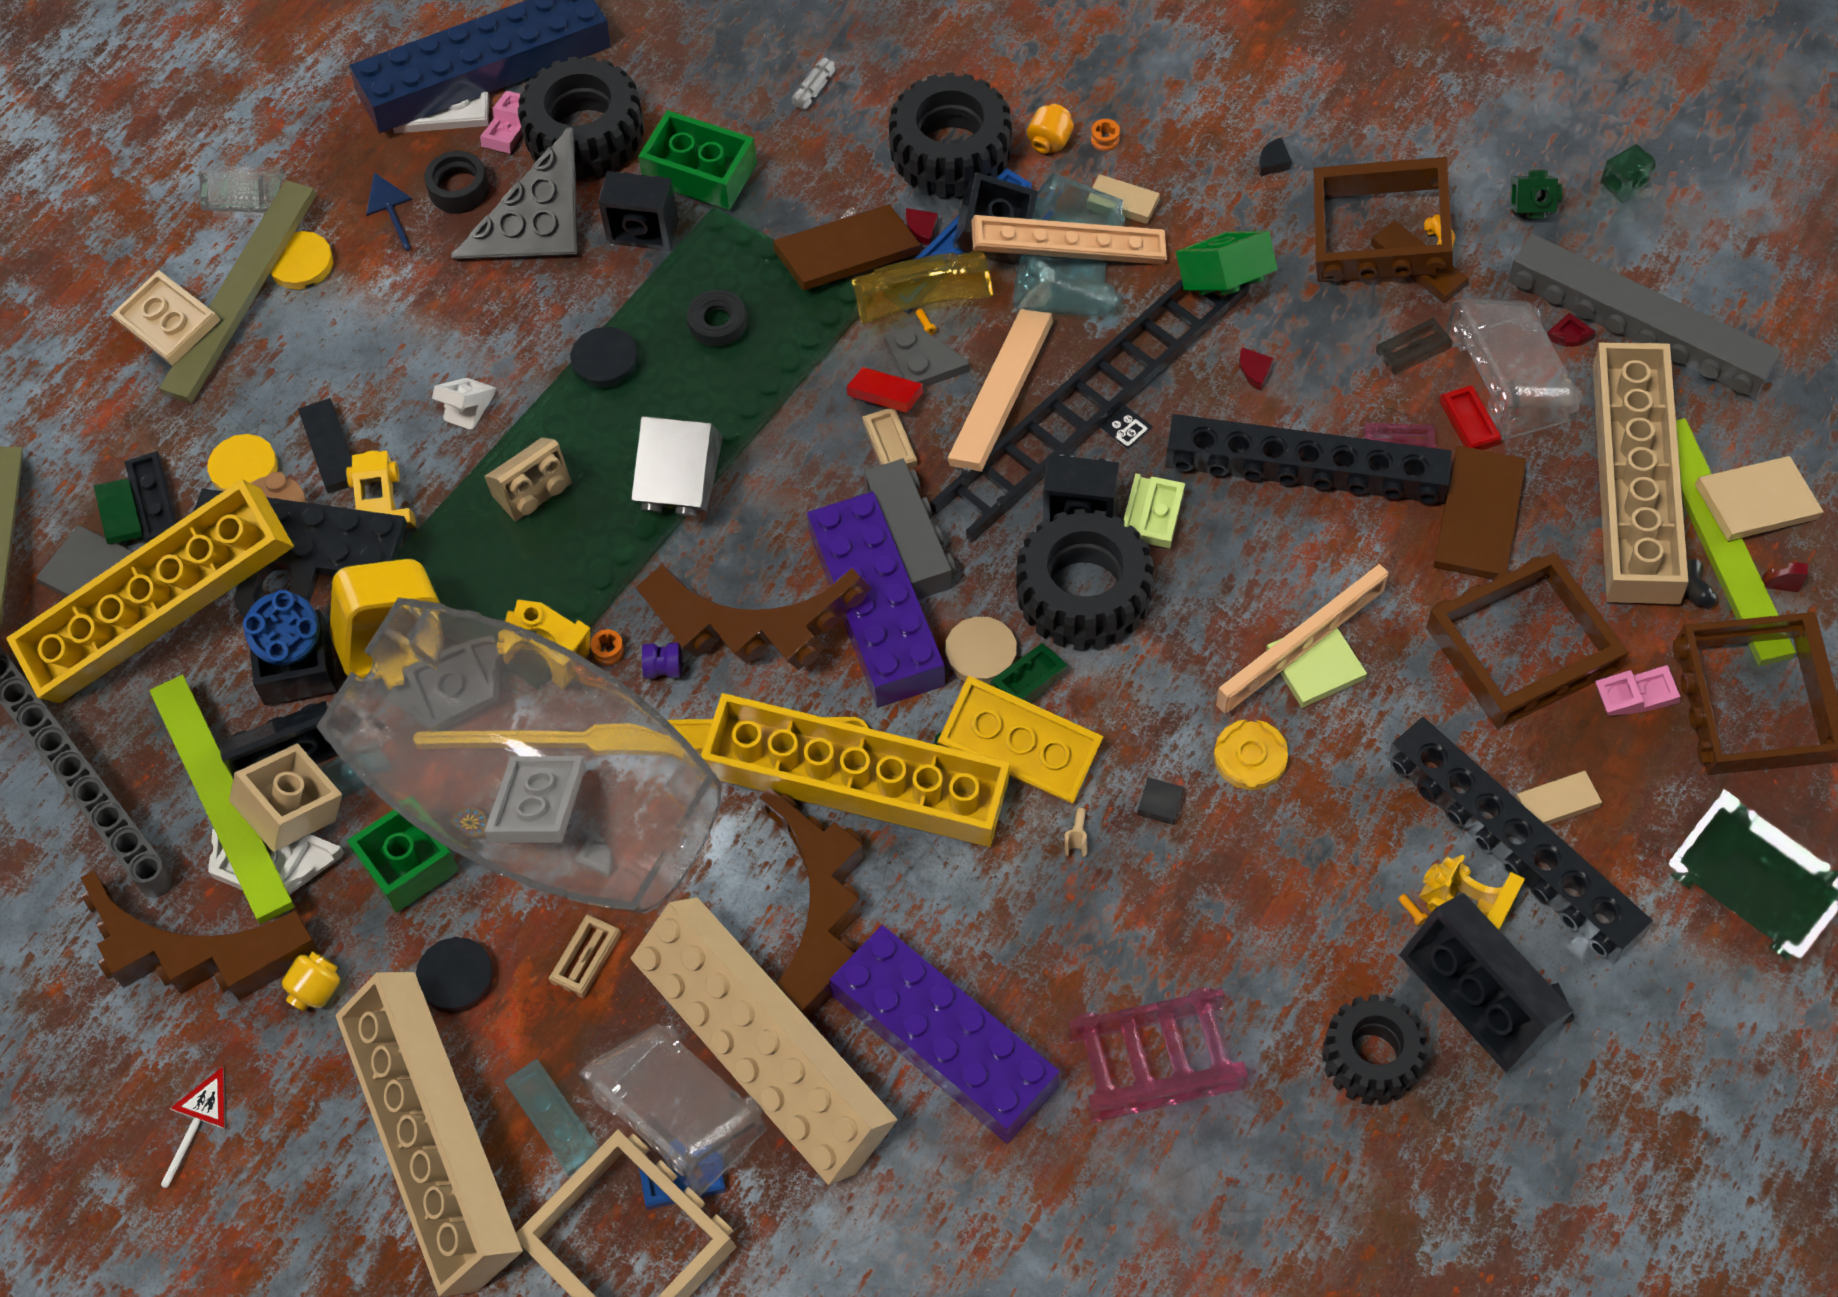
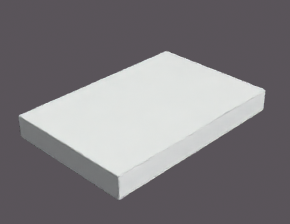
[393,92,489,133]

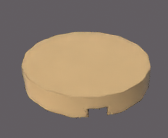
[945,616,1017,684]

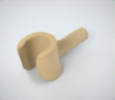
[1065,808,1087,857]

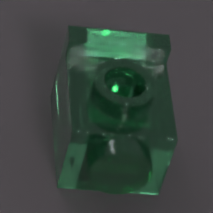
[1600,143,1656,203]

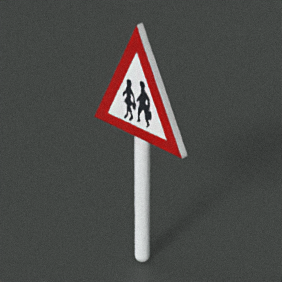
[161,1066,225,1188]

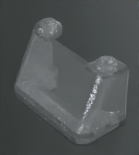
[1445,298,1583,441]
[578,1023,767,1197]

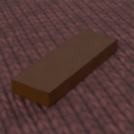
[1371,220,1468,303]

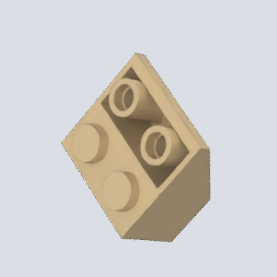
[485,438,572,522]

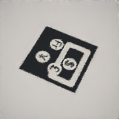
[1100,406,1153,450]

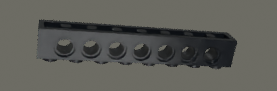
[1165,414,1452,504]
[1387,717,1653,964]

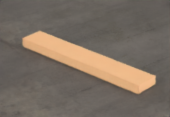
[971,215,1167,265]
[948,309,1053,472]
[1216,564,1388,714]

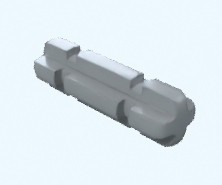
[792,57,835,110]

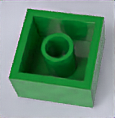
[1175,230,1277,295]
[346,798,459,913]

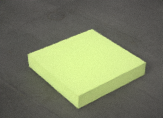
[1266,628,1367,708]

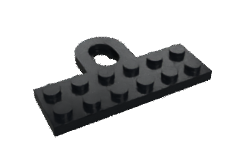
[193,488,407,619]

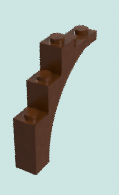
[635,564,872,670]
[759,787,864,1020]
[80,870,321,1001]

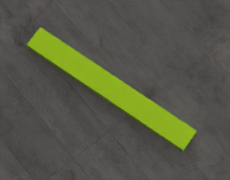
[1676,418,1796,667]
[149,674,295,925]

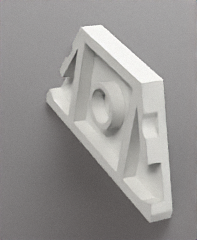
[208,829,344,895]

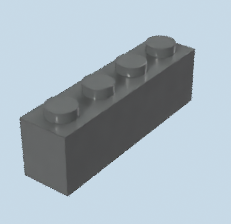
[864,458,956,599]

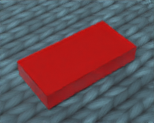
[846,367,923,413]
[1439,385,1502,450]

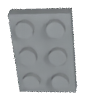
[484,756,586,843]

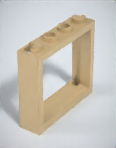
[516,1129,737,1297]

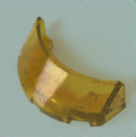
[851,251,993,324]

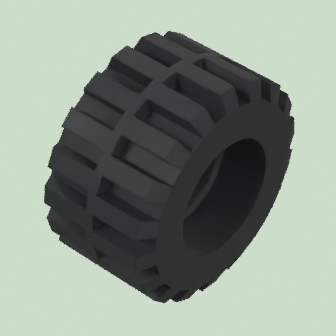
[1322,995,1428,1105]

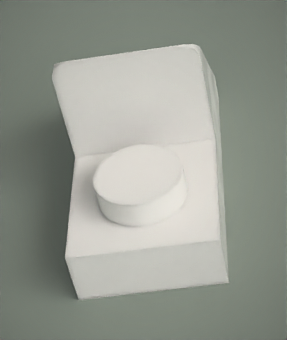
[432,378,496,429]

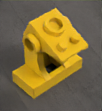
[346,451,417,529]
[500,600,590,680]
[1419,855,1525,930]

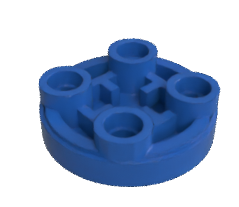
[243,590,320,665]

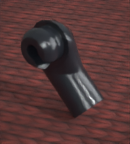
[1684,559,1717,609]

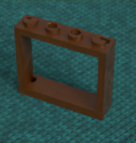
[1313,157,1453,282]
[1426,552,1629,730]
[1673,612,1838,775]

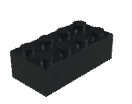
[1399,893,1574,1073]

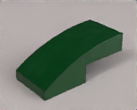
[93,478,143,544]

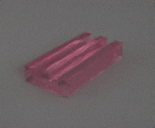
[1363,423,1436,448]

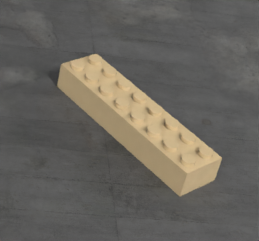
[1593,343,1688,604]
[630,897,898,1185]
[335,972,523,1297]

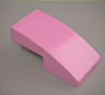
[480,91,523,154]
[1595,665,1680,716]

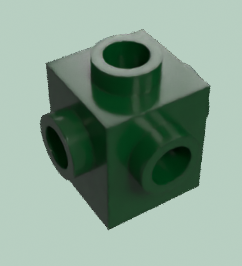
[1510,170,1563,218]

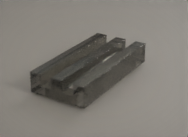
[1376,318,1453,376]

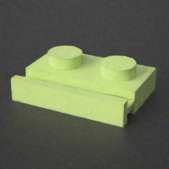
[1123,473,1185,549]

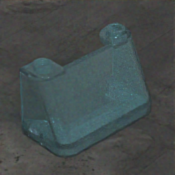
[1013,173,1125,317]

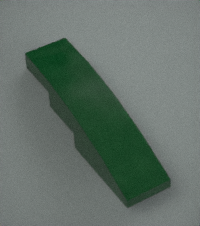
[934,643,1068,746]

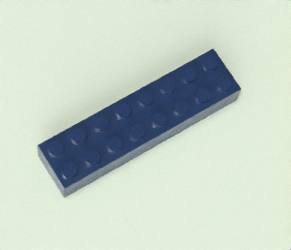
[349,0,610,134]

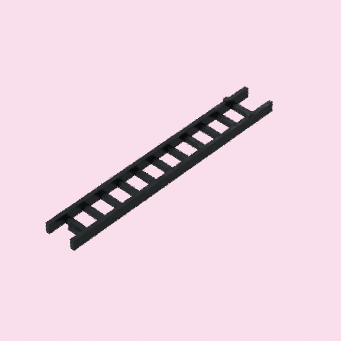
[931,279,1250,543]

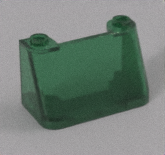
[1668,790,1838,961]

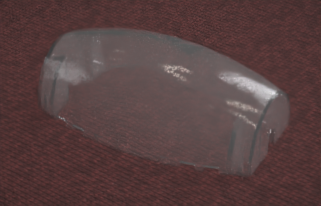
[316,597,721,915]

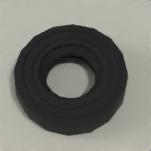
[687,290,747,346]

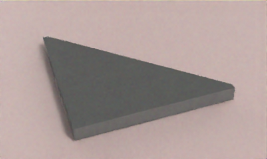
[451,127,579,260]

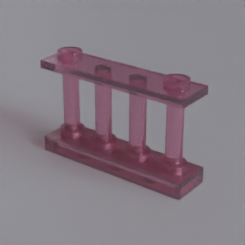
[1068,987,1248,1123]

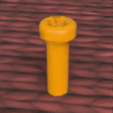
[915,309,937,335]
[1398,894,1429,926]

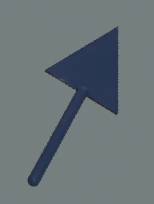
[366,172,412,251]

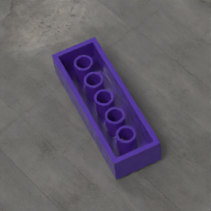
[807,491,945,708]
[829,925,1060,1144]

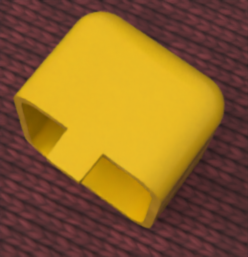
[329,559,441,688]

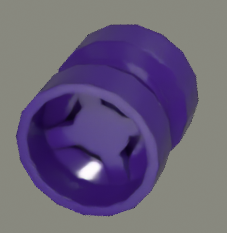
[642,643,682,679]

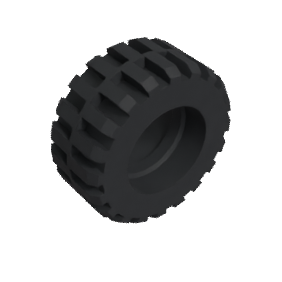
[518,56,645,180]
[889,73,1012,197]
[1016,509,1154,650]

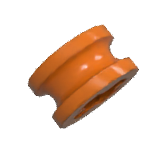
[1091,119,1120,151]
[590,629,625,666]

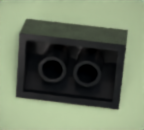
[220,701,347,779]

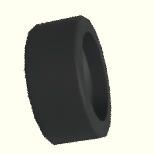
[424,151,489,213]

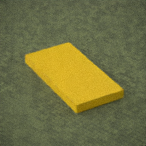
[937,675,1103,805]

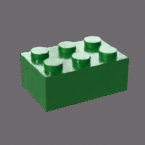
[638,110,757,210]

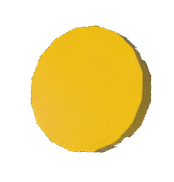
[270,231,334,290]
[207,434,278,491]
[1213,720,1288,791]

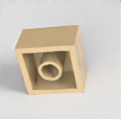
[229,743,342,852]

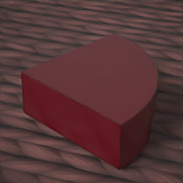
[905,208,938,245]
[1546,312,1596,347]
[1239,347,1274,390]
[1762,562,1808,592]

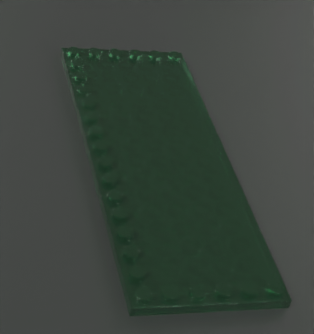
[396,206,873,688]

